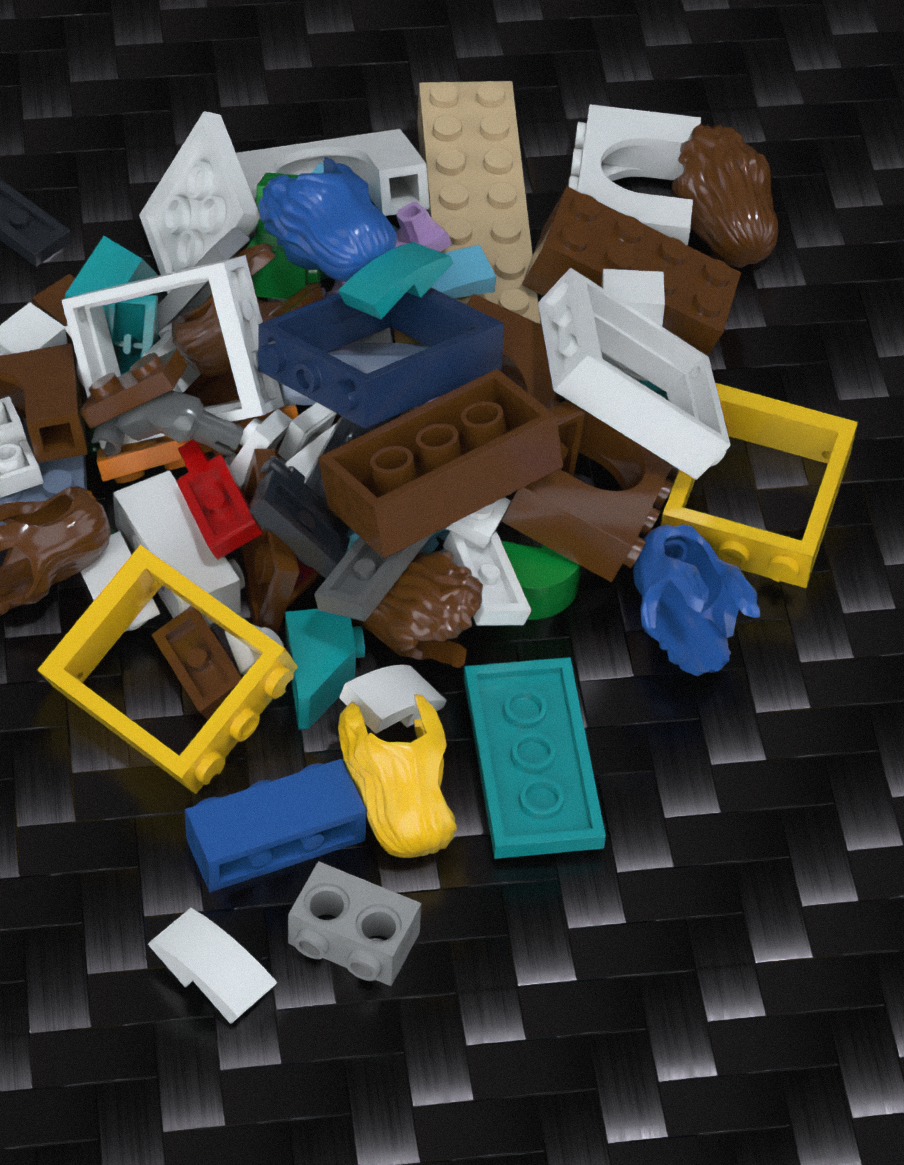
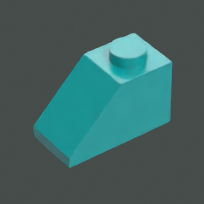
[285,609,365,730]

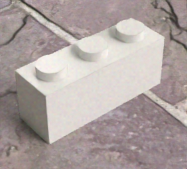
[113,470,245,624]

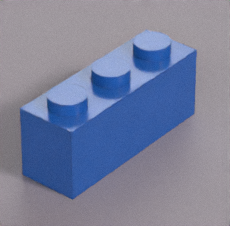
[185,759,367,893]

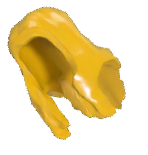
[338,694,457,858]

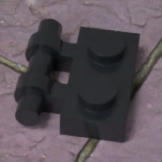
[249,456,350,579]

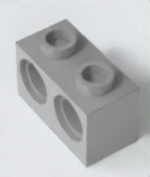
[288,861,422,986]

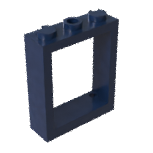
[257,288,504,428]

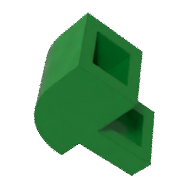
[501,541,582,620]

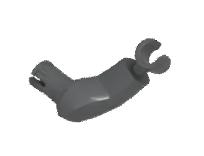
[91,390,243,457]

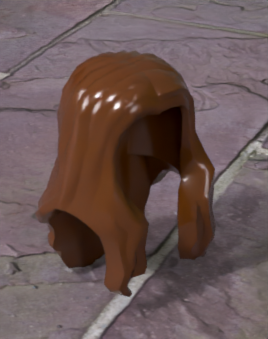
[671,124,779,268]
[172,243,327,377]
[0,486,111,616]
[351,549,483,668]

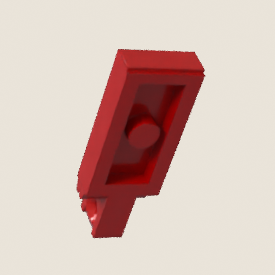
[176,440,263,560]

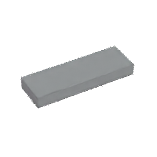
[158,227,250,332]

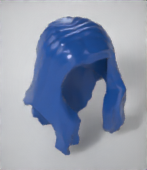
[258,158,397,282]
[633,524,760,676]

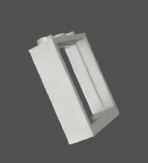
[62,255,284,449]
[538,268,731,480]

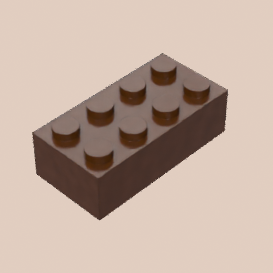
[522,186,741,356]
[318,369,563,558]

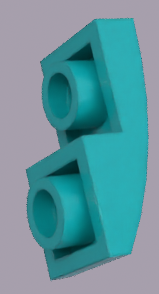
[338,242,453,319]

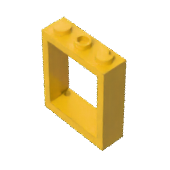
[661,383,858,588]
[38,545,298,794]

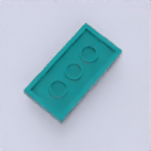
[464,657,606,859]

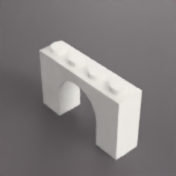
[569,104,701,246]
[236,129,430,237]

